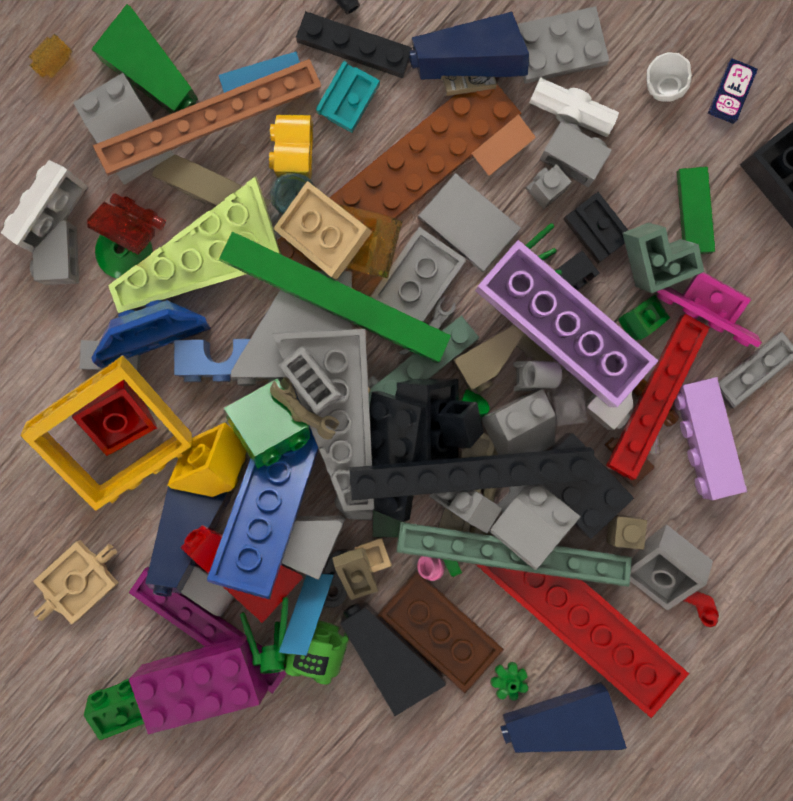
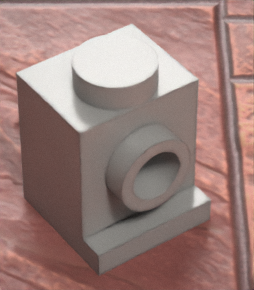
[526,164,572,209]

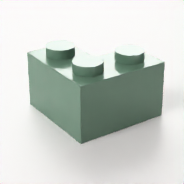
[622,222,704,293]

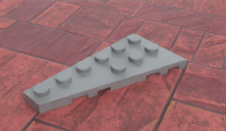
[272,329,374,512]

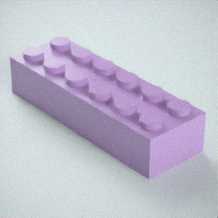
[475,240,658,407]

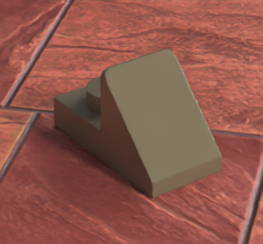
[332,548,378,600]

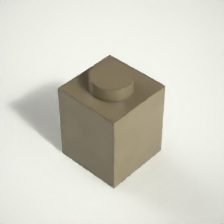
[606,514,647,550]

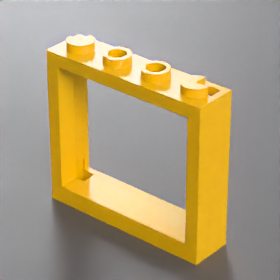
[20,355,192,511]

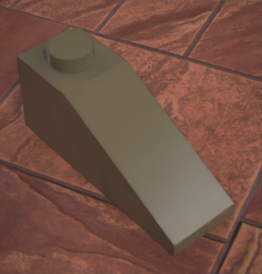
[452,325,524,393]

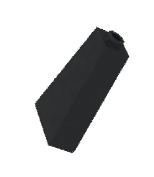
[340,602,446,716]

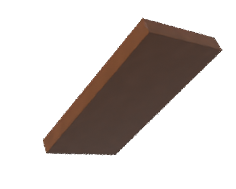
[378,570,504,693]

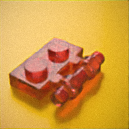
[87,193,166,255]

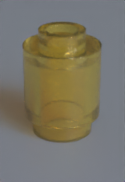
[28,34,73,79]

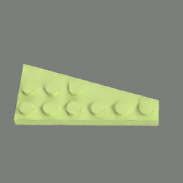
[108,177,282,313]

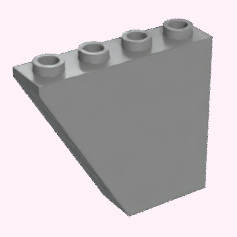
[231,271,352,386]

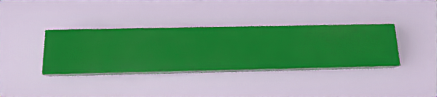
[219,231,451,363]

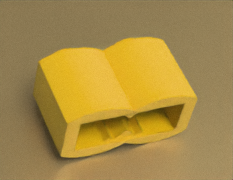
[269,115,313,179]

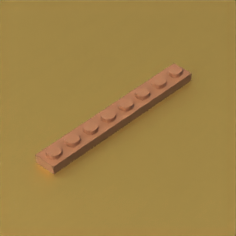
[93,59,321,176]

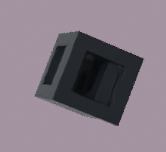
[555,250,600,290]

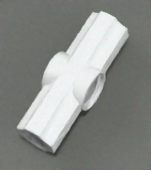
[529,78,619,137]

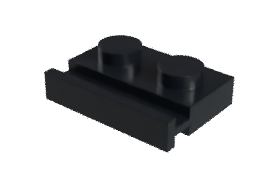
[563,191,628,264]

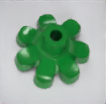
[490,662,528,701]

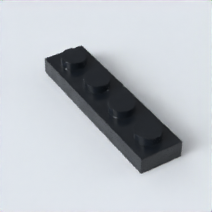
[296,11,413,78]

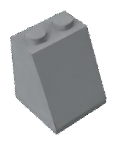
[282,515,346,580]

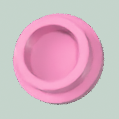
[417,556,445,581]

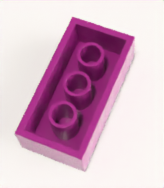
[129,635,268,735]

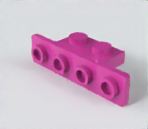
[657,272,762,347]

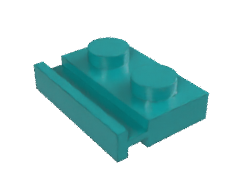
[316,61,380,133]

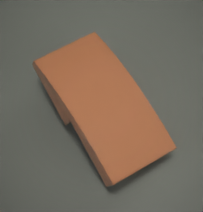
[472,114,536,176]

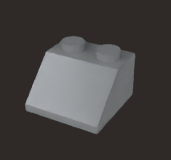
[481,389,556,455]
[489,484,580,571]
[630,524,713,610]

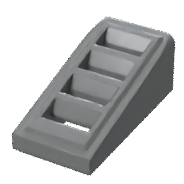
[278,346,343,415]

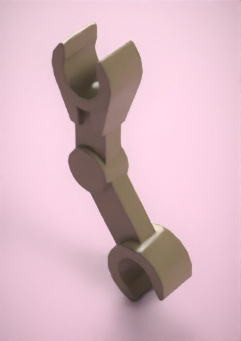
[270,377,339,440]

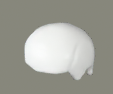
[647,52,692,102]

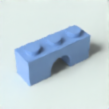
[174,339,250,382]

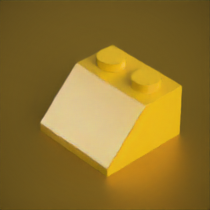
[167,423,247,497]

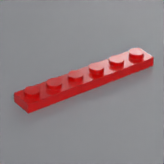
[606,313,710,480]

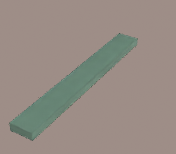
[396,522,632,587]

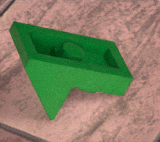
[618,295,670,341]

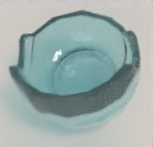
[270,173,316,214]

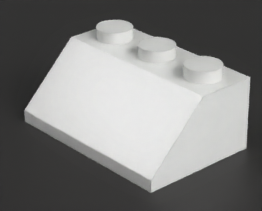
[1,160,88,253]

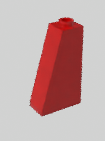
[180,525,303,623]

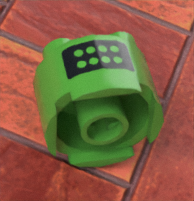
[284,620,349,684]

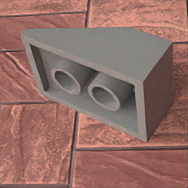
[73,73,174,185]

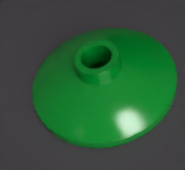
[95,223,153,279]

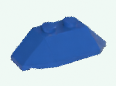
[91,300,211,369]

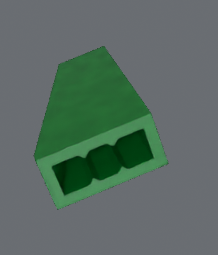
[92,4,198,114]

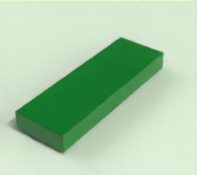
[676,167,715,254]

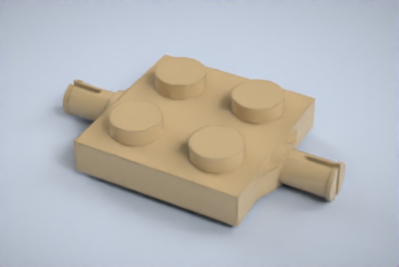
[33,540,119,625]

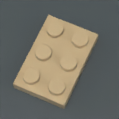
[273,181,373,280]

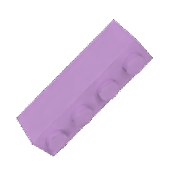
[674,377,747,500]

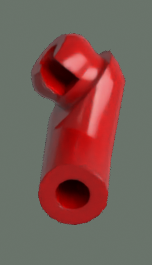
[683,591,719,627]

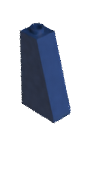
[409,11,529,80]
[145,486,231,597]
[500,682,627,753]

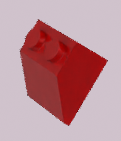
[72,379,157,456]

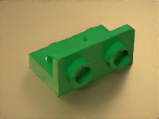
[84,679,144,740]

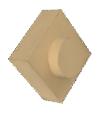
[354,537,392,572]

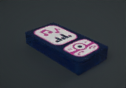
[707,58,758,124]

